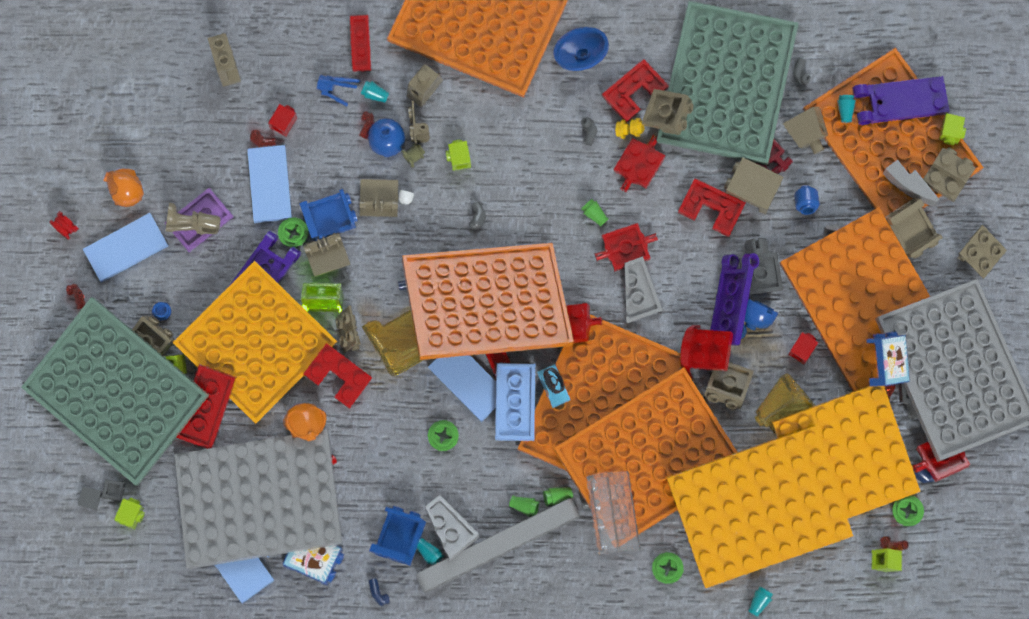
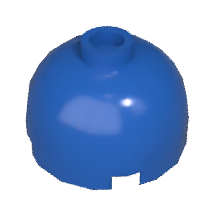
[368,118,406,157]
[744,297,779,331]

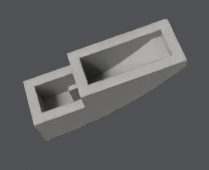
[883,160,940,207]

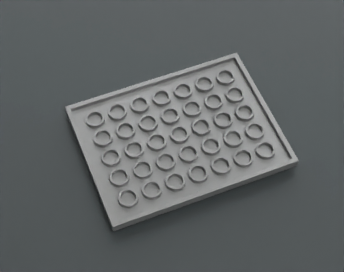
[875,279,1029,462]
[175,429,343,569]

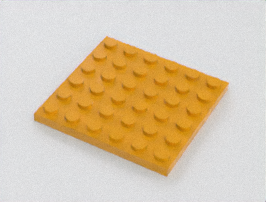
[173,261,337,424]
[772,386,921,518]

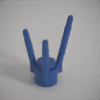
[317,75,360,106]

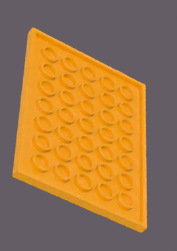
[667,425,853,589]

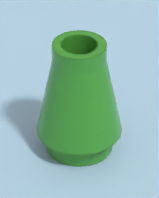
[581,199,608,227]
[543,487,573,507]
[509,496,540,517]

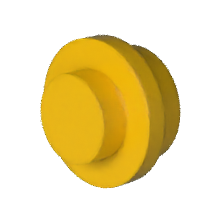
[629,118,645,137]
[615,120,629,139]

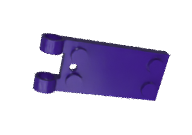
[852,76,950,125]
[229,231,302,286]
[710,253,759,346]

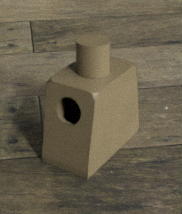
[406,64,443,107]
[783,107,828,155]

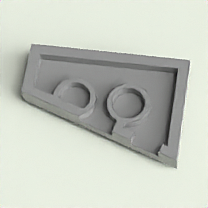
[625,257,663,324]
[425,495,479,561]

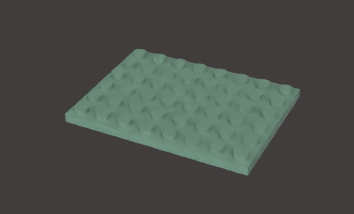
[657,1,799,165]
[21,297,209,486]

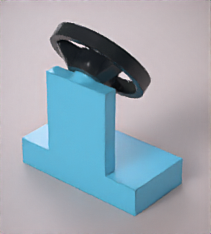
[537,364,570,408]

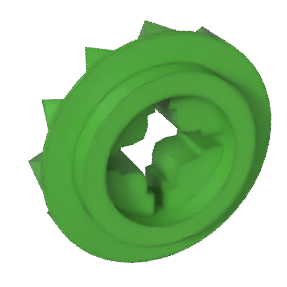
[278,218,309,247]
[428,420,459,451]
[892,495,924,526]
[652,552,684,584]

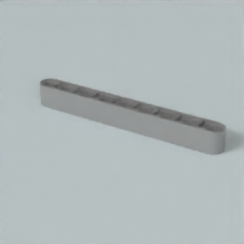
[415,498,580,593]

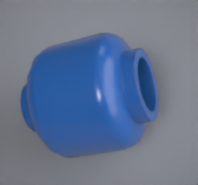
[794,185,820,215]

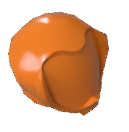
[103,169,144,207]
[283,403,327,441]

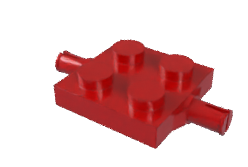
[614,135,665,192]
[594,223,658,272]
[566,303,602,343]
[913,442,970,482]

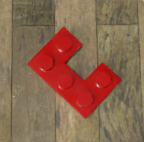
[602,59,669,123]
[678,178,746,237]
[303,343,373,409]

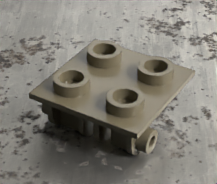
[408,100,430,145]
[360,179,398,217]
[958,225,1007,279]
[303,233,350,277]
[336,305,361,353]

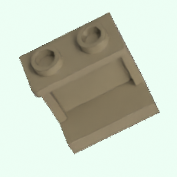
[208,33,241,87]
[724,157,784,215]
[885,198,943,259]

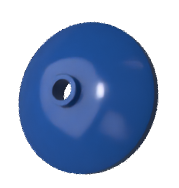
[554,27,609,71]

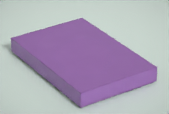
[165,188,233,252]

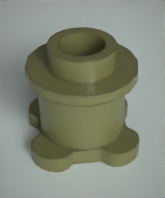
[401,143,425,168]

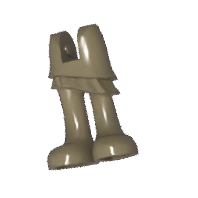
[166,202,221,235]

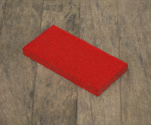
[176,364,237,449]

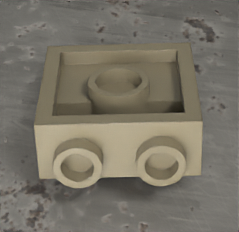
[642,89,693,135]
[923,148,976,202]
[132,315,175,355]
[704,362,754,410]

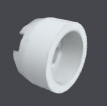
[398,190,414,205]

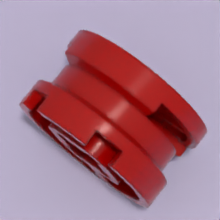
[49,211,79,240]

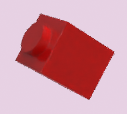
[268,104,297,137]
[788,332,819,365]

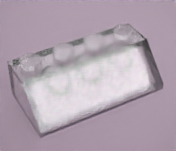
[586,471,641,555]

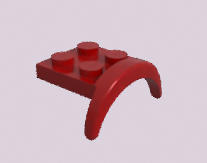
[680,325,733,379]

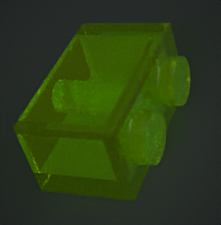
[301,283,344,312]

